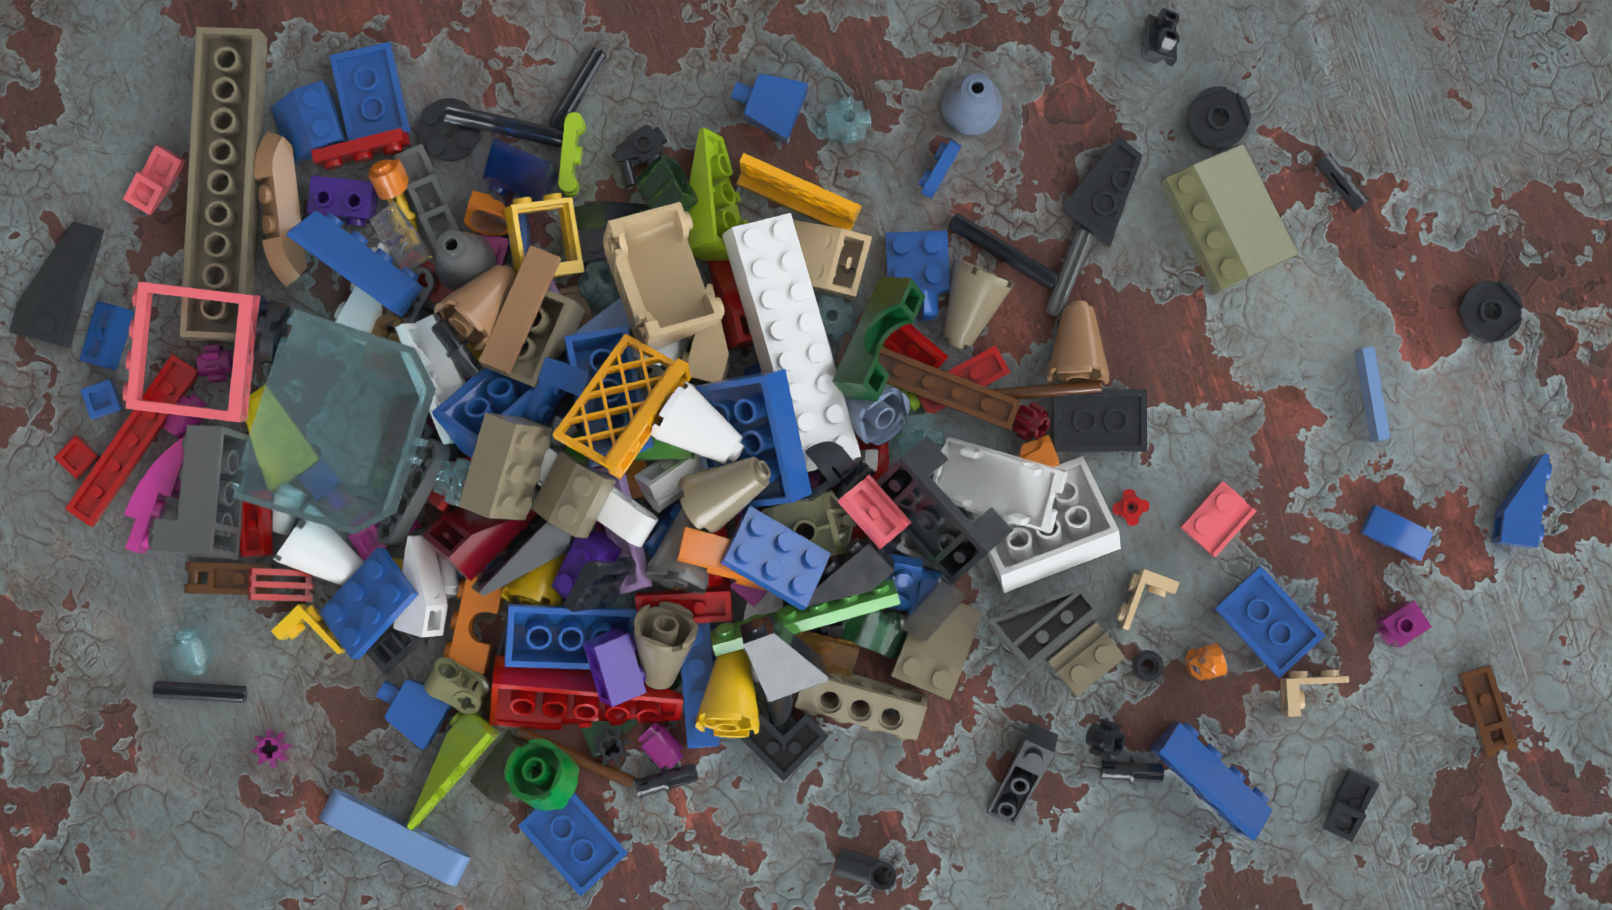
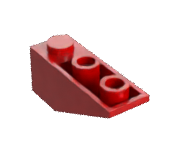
[707,260,754,351]

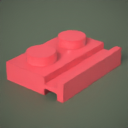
[837,475,912,550]
[1180,481,1256,557]

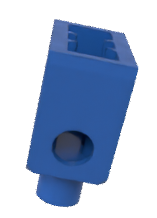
[731,74,808,144]
[376,678,453,750]

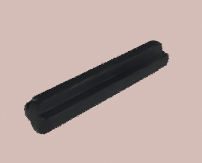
[549,47,607,130]
[152,681,248,703]

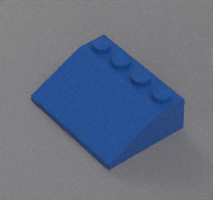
[694,369,812,509]

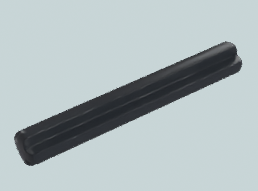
[443,104,564,147]
[948,213,1059,289]

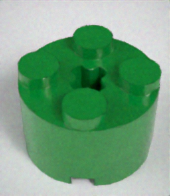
[504,739,579,811]

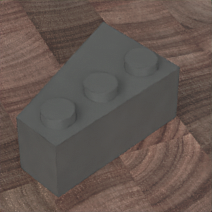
[988,585,1102,673]

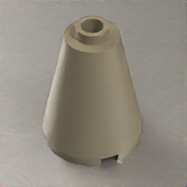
[943,259,1014,349]
[678,457,771,534]
[633,602,698,689]

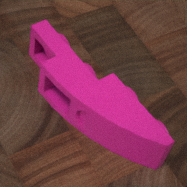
[124,438,184,553]

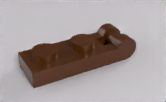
[184,562,274,595]
[1458,665,1517,758]

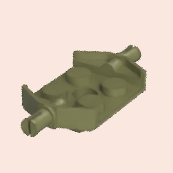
[762,490,857,557]

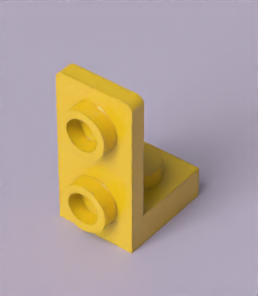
[271,604,345,654]

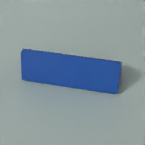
[80,301,134,370]

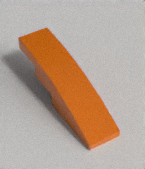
[677,527,769,592]

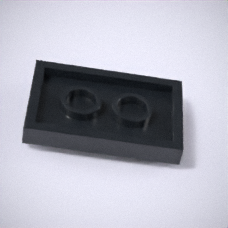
[1052,389,1148,452]

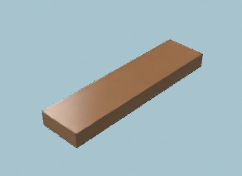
[479,245,561,375]

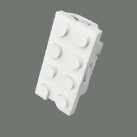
[933,437,1068,533]

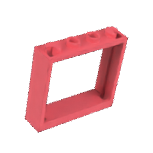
[123,282,260,422]

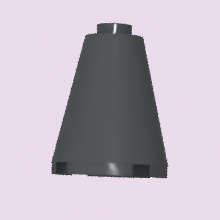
[434,230,497,292]
[645,507,709,594]

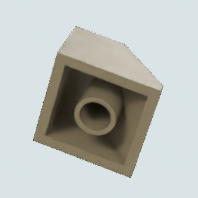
[531,451,616,538]

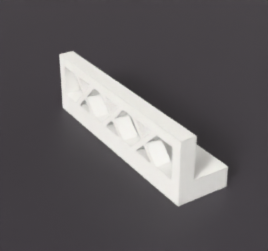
[395,314,466,445]

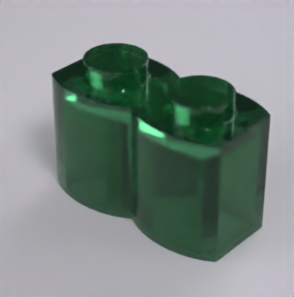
[637,153,698,212]
[840,609,911,660]

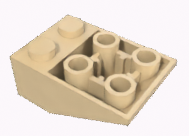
[793,220,872,302]
[682,284,730,385]

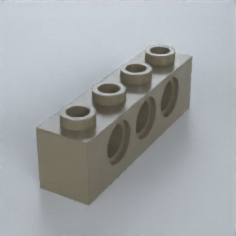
[795,667,928,740]

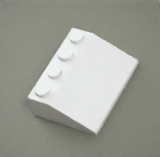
[971,456,1121,593]

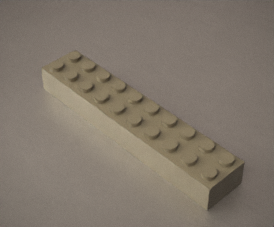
[180,27,268,343]

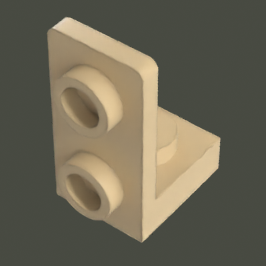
[1117,569,1180,630]
[1280,670,1349,717]

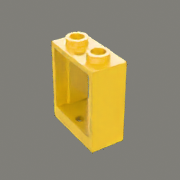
[504,193,584,278]

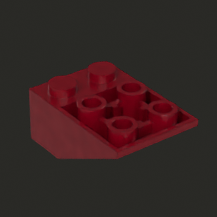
[422,507,538,581]

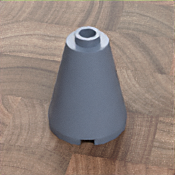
[941,73,1002,135]
[843,384,910,445]

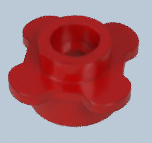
[1112,489,1150,526]

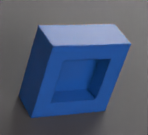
[81,379,123,420]

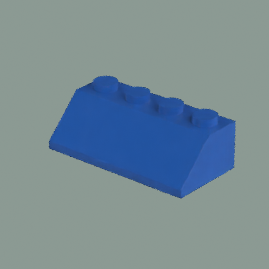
[286,210,424,318]
[564,326,653,468]
[432,359,566,458]
[504,604,637,669]
[1149,721,1273,841]

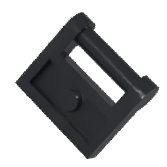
[563,556,636,612]

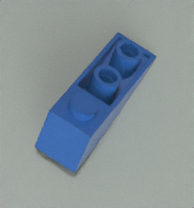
[1491,454,1552,548]

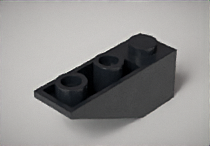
[808,535,894,606]
[987,722,1058,826]

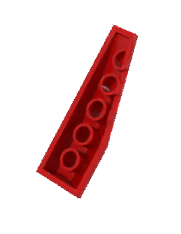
[489,655,684,730]

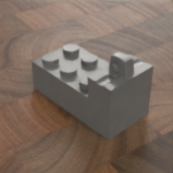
[148,425,250,559]

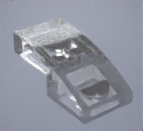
[369,202,432,270]

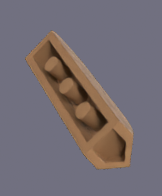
[254,132,307,287]

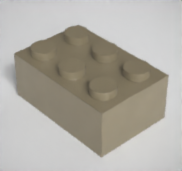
[458,413,552,520]

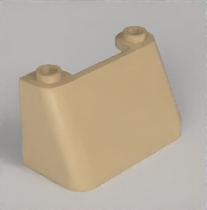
[603,202,724,350]

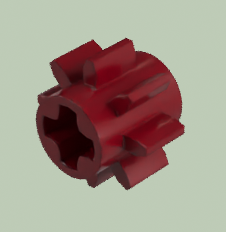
[1012,401,1050,442]

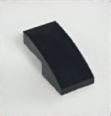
[1323,768,1379,842]

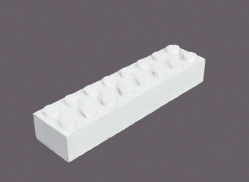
[722,213,861,472]

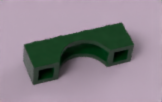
[832,276,925,402]

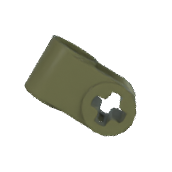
[424,657,490,714]

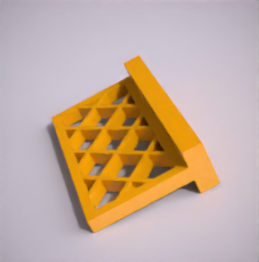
[737,153,862,231]
[553,334,691,479]

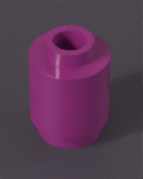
[163,393,208,439]
[638,722,684,769]

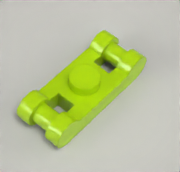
[558,112,586,197]

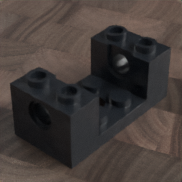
[876,436,1013,585]

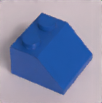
[270,80,348,165]

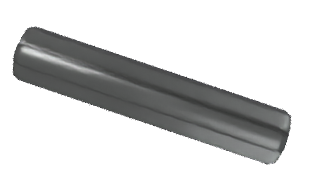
[1046,229,1093,317]

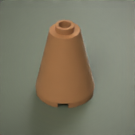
[434,265,517,350]
[1047,300,1110,385]

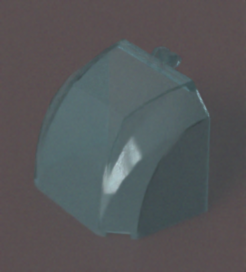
[231,309,436,534]

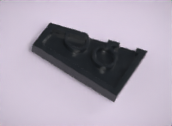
[1060,136,1143,248]

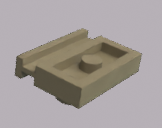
[1047,622,1125,696]

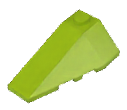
[684,127,748,261]
[407,711,500,831]

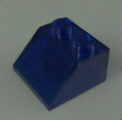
[483,138,558,202]

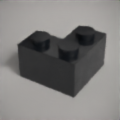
[740,712,829,782]

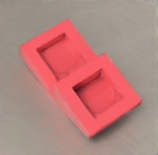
[123,145,186,215]

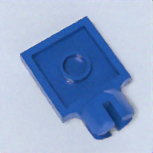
[885,230,950,322]
[884,553,947,612]

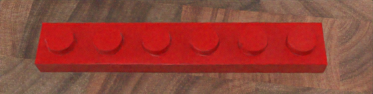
[65,354,200,527]

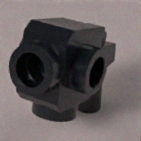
[612,125,667,187]

